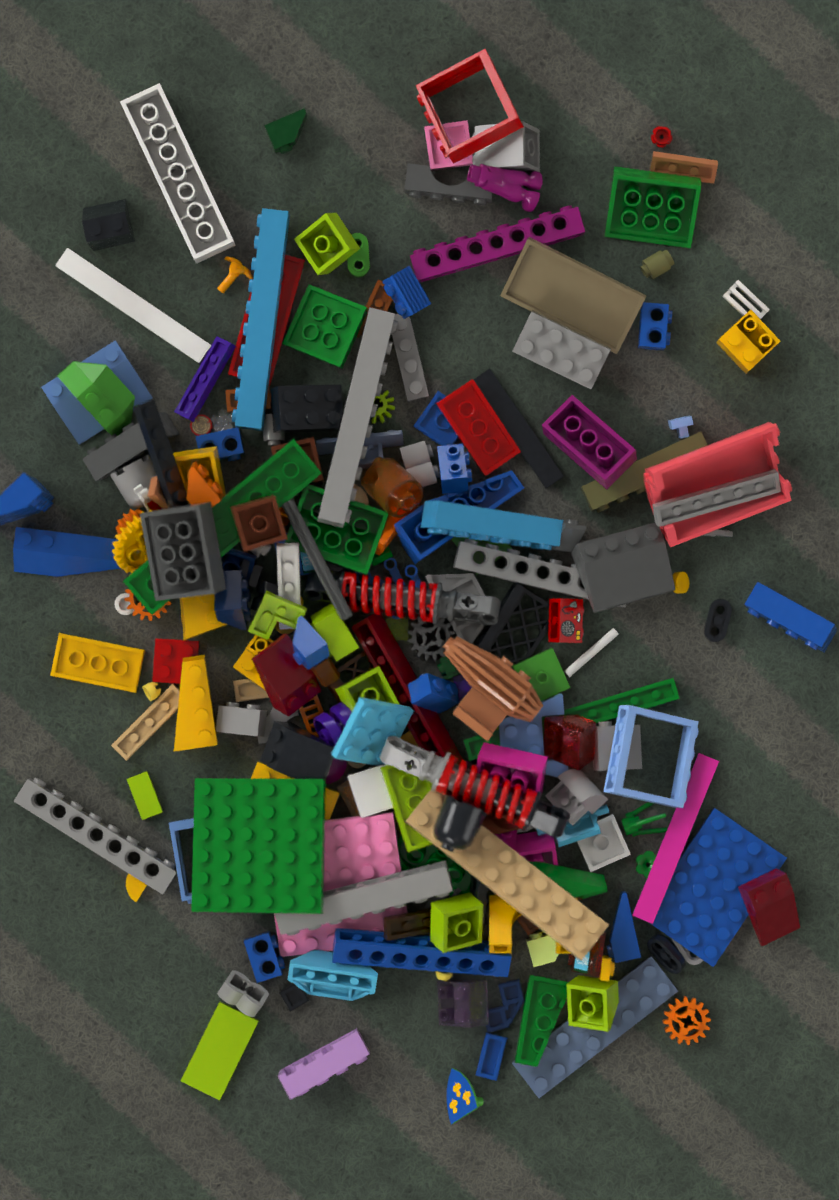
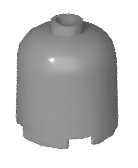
[110,454,157,510]

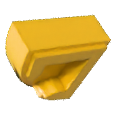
[126,873,147,902]

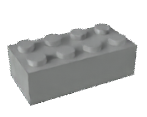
[512,311,611,389]

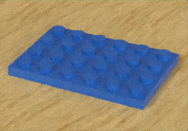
[650,808,787,967]

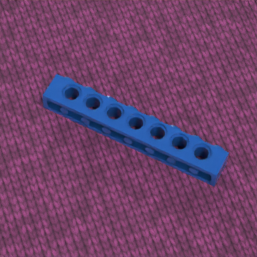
[332,928,512,977]

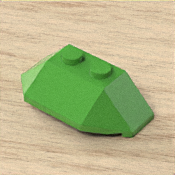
[57,361,135,436]

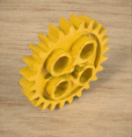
[112,510,152,573]

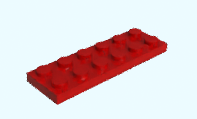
[228,255,305,386]

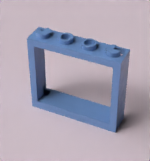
[169,818,194,904]

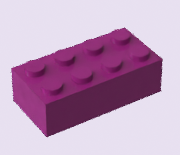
[542,395,637,490]

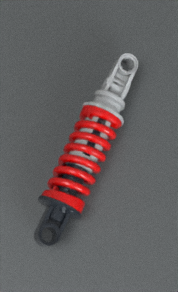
[380,736,570,837]

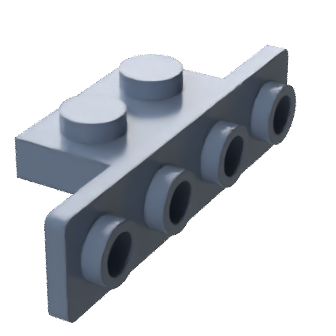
[315,430,404,469]

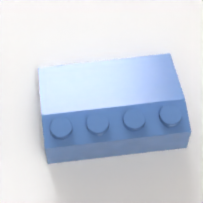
[41,340,153,445]

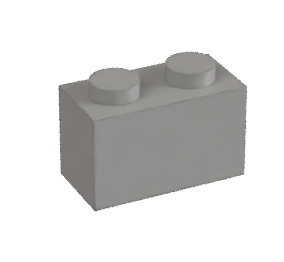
[216,702,267,737]

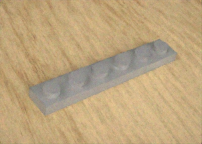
[652,469,781,527]

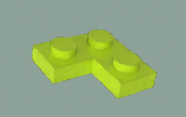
[248,591,307,640]

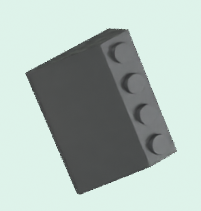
[140,502,226,601]
[571,523,675,613]

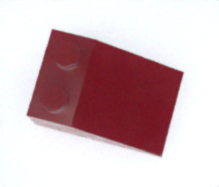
[252,633,321,717]
[738,868,800,946]

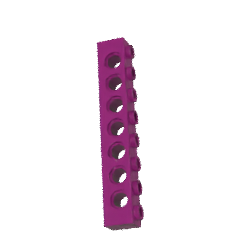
[410,205,585,283]

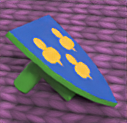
[447,1068,484,1124]

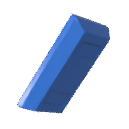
[475,1033,507,1081]

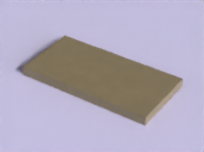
[500,237,646,354]

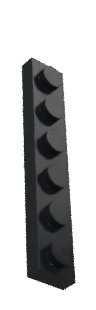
[133,399,190,508]

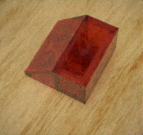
[543,715,596,770]

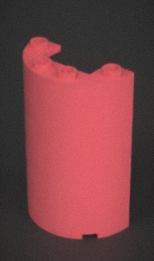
[644,422,792,547]

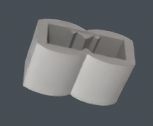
[399,441,440,491]
[217,970,269,1017]

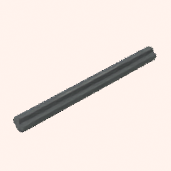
[282,500,352,620]

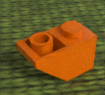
[187,461,224,507]

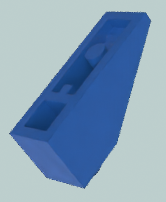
[606,891,641,963]

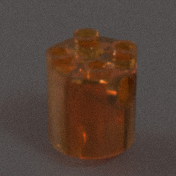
[361,457,423,518]

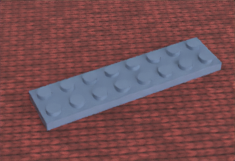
[512,956,678,1098]

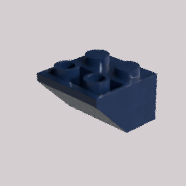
[215,570,251,630]

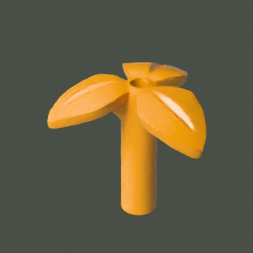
[217,256,253,294]

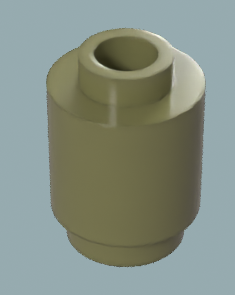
[640,250,674,280]

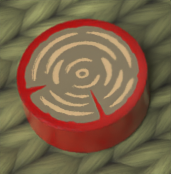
[190,415,213,436]

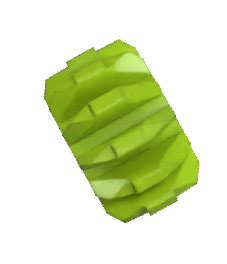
[372,390,395,424]

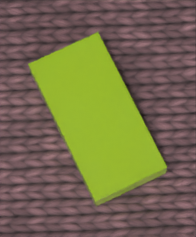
[127,771,163,820]

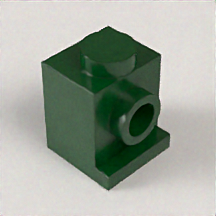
[436,656,460,680]

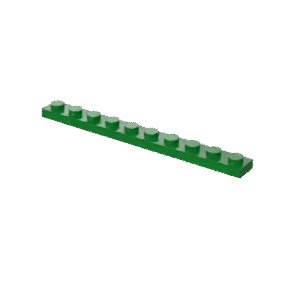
[463,678,680,761]

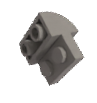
[545,769,608,826]

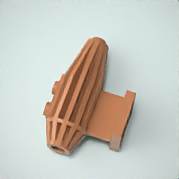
[443,636,543,741]

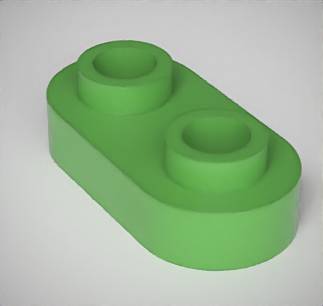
[348,233,370,277]

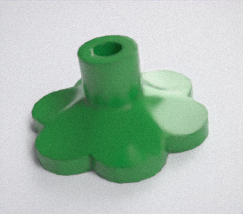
[636,851,657,878]

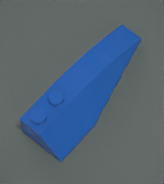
[394,470,524,564]
[13,527,121,577]

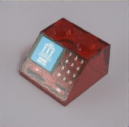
[567,931,606,977]

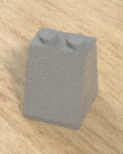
[472,121,540,173]

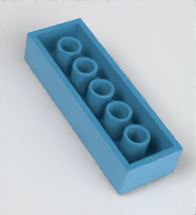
[421,501,563,550]

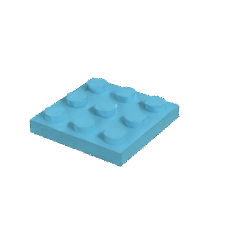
[332,697,414,766]

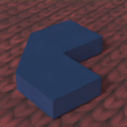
[482,979,525,1033]

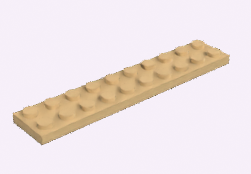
[405,788,608,961]

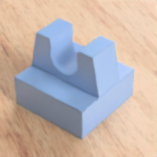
[668,415,694,439]

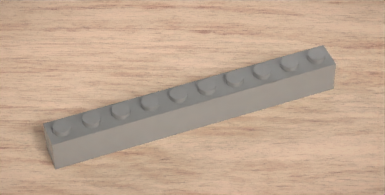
[317,308,398,528]

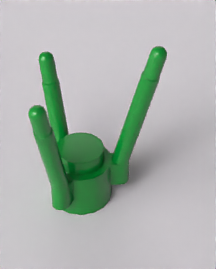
[621,802,668,837]

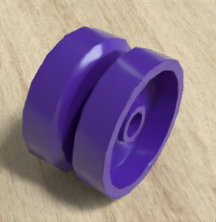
[313,702,352,747]

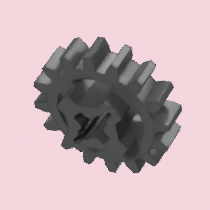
[407,617,454,660]

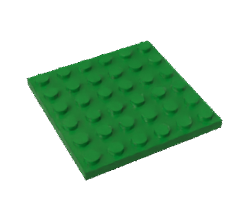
[191,778,326,914]

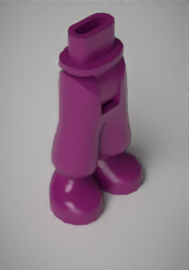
[467,164,543,212]

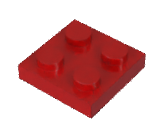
[152,638,200,684]

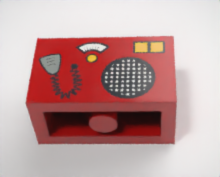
[548,598,584,643]

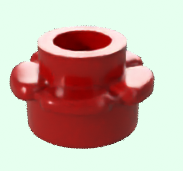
[651,126,672,148]

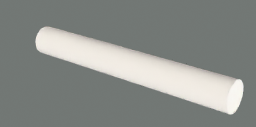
[564,628,619,677]

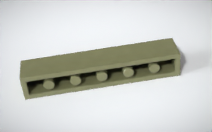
[581,432,707,513]

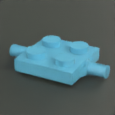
[536,804,609,847]

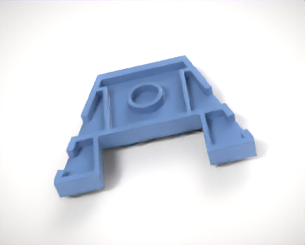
[499,694,568,777]

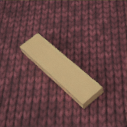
[111,683,180,761]

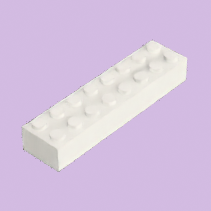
[120,83,235,264]

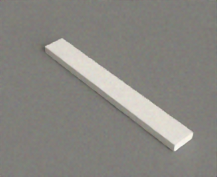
[55,248,211,364]

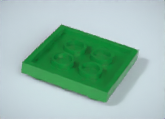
[282,284,369,369]

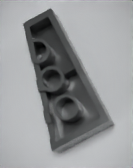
[83,412,180,481]

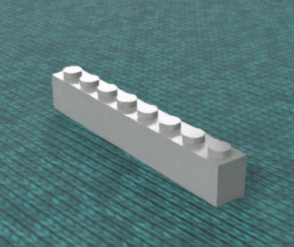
[275,860,453,936]

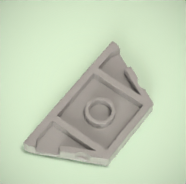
[425,573,485,643]

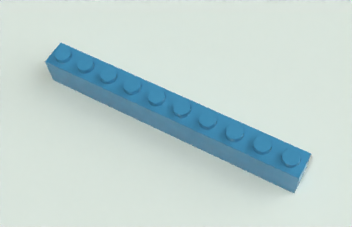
[232,208,290,431]

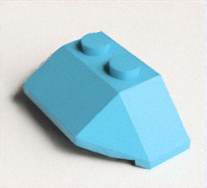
[288,950,378,1001]

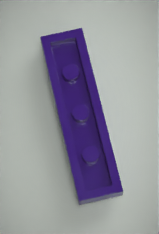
[174,336,236,422]

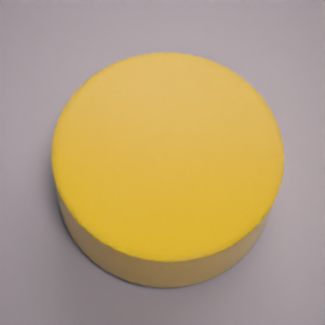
[672,572,689,594]

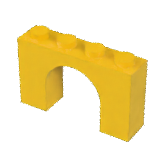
[489,894,578,954]

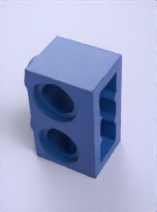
[638,302,672,351]
[195,427,245,462]
[244,931,286,983]

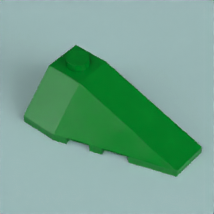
[528,861,607,899]

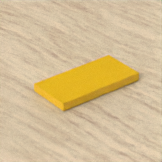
[50,633,145,693]

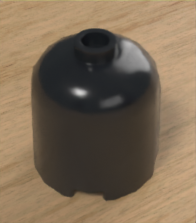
[433,795,487,852]

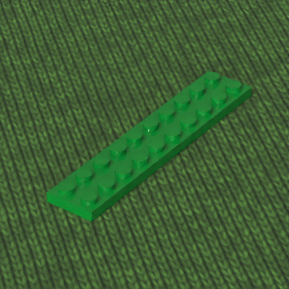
[123,439,322,615]

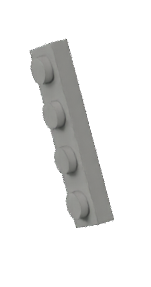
[391,314,429,402]

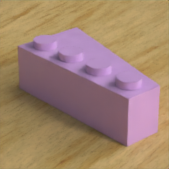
[278,1028,370,1100]

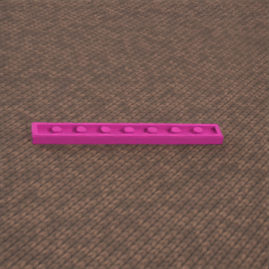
[632,753,719,924]

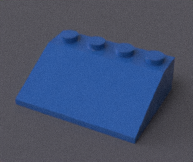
[0,473,55,526]

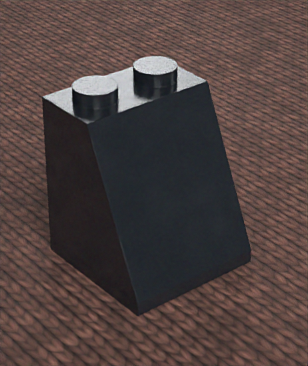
[82,199,135,251]

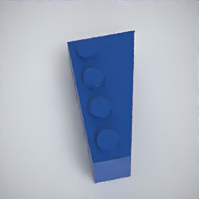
[744,582,837,653]

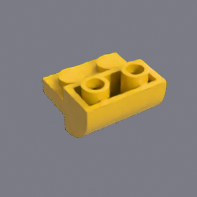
[233,635,274,691]

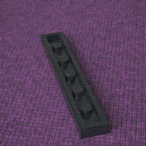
[474,369,564,489]

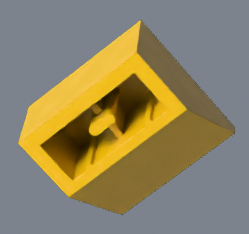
[716,310,781,374]

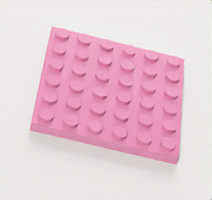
[274,812,408,957]

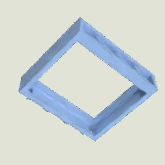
[604,705,699,808]

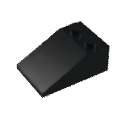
[260,721,335,779]

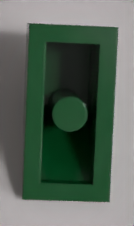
[264,108,307,154]

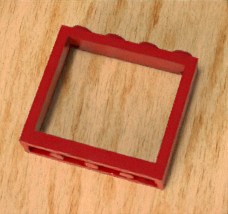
[415,49,524,164]

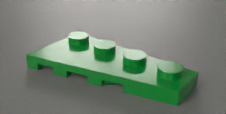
[514,975,569,1067]

